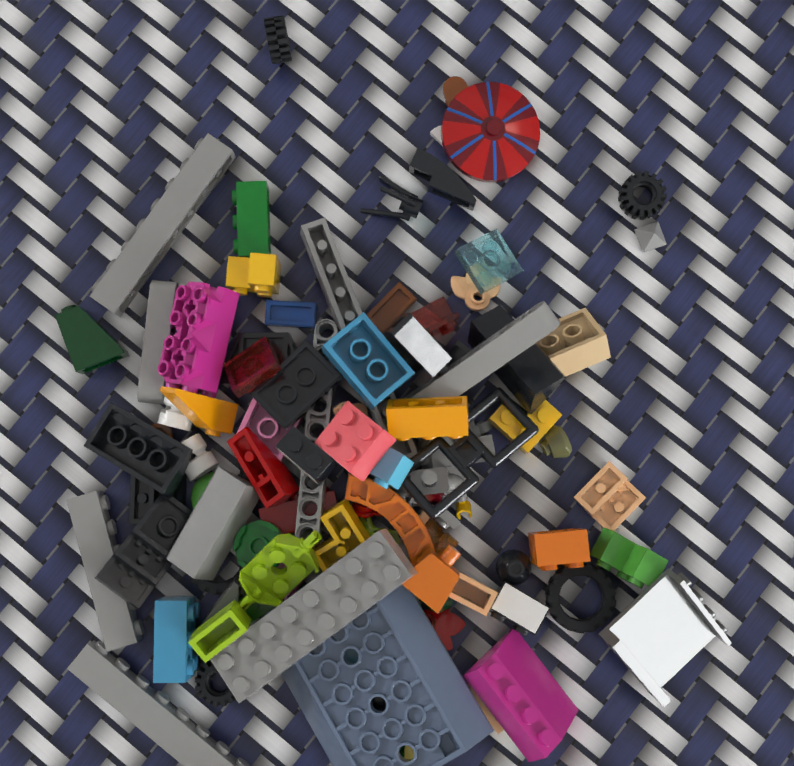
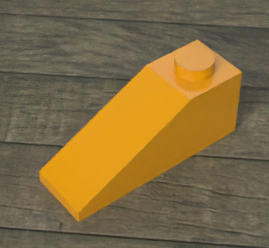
[160,386,239,437]

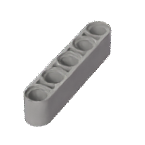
[137,280,179,405]

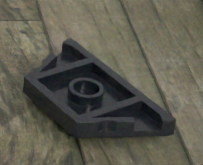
[220,332,297,384]

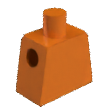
[402,544,461,614]

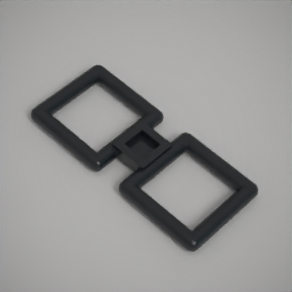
[401,387,539,519]

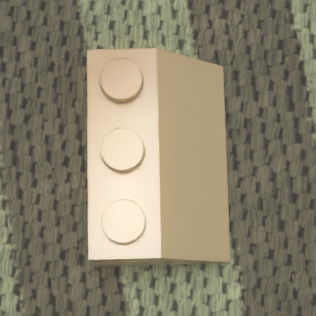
[536,308,611,376]

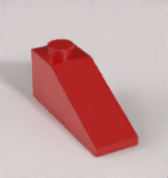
[227,427,299,509]

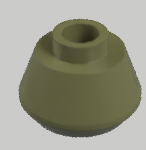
[540,425,572,458]

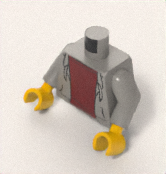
[395,467,472,519]

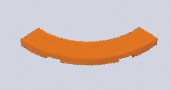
[345,473,435,563]

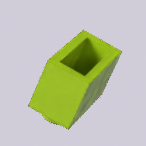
[188,599,252,663]

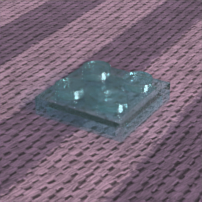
[454,229,523,295]

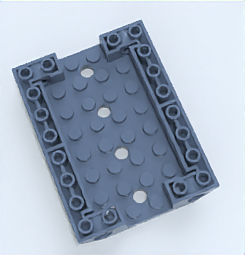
[253,585,494,766]

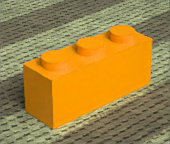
[386,396,469,441]

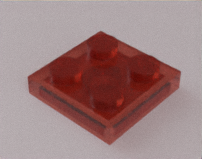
[224,336,281,398]

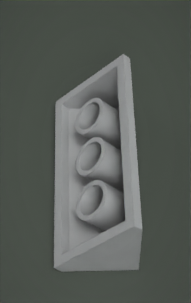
[166,466,260,581]

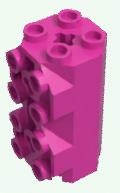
[158,282,240,398]

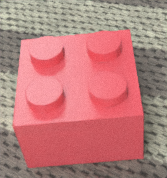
[314,401,397,481]

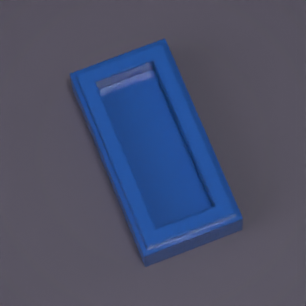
[265,300,317,329]

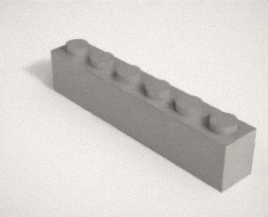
[66,491,144,652]

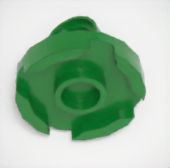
[233,520,283,568]

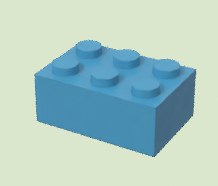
[322,312,415,410]
[153,596,200,683]

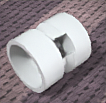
[157,397,192,431]
[182,433,219,482]

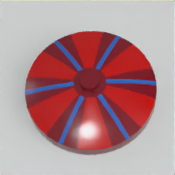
[441,82,540,182]

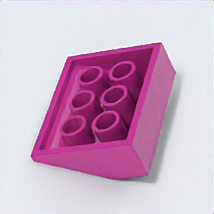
[463,627,578,762]

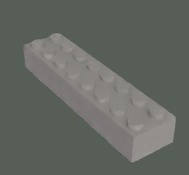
[210,529,418,703]

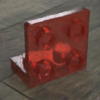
[410,296,460,338]

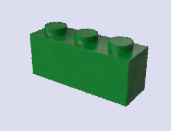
[232,181,271,258]

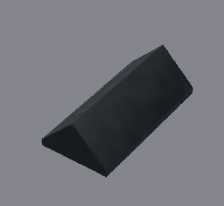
[467,305,566,414]

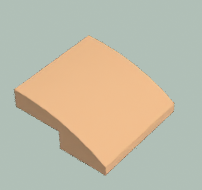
[573,461,646,531]

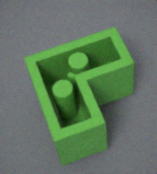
[590,528,668,589]

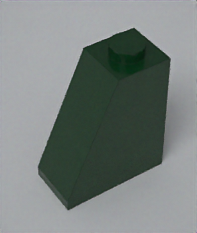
[55,305,130,374]

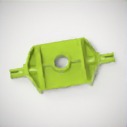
[238,530,322,611]

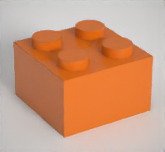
[528,528,591,571]

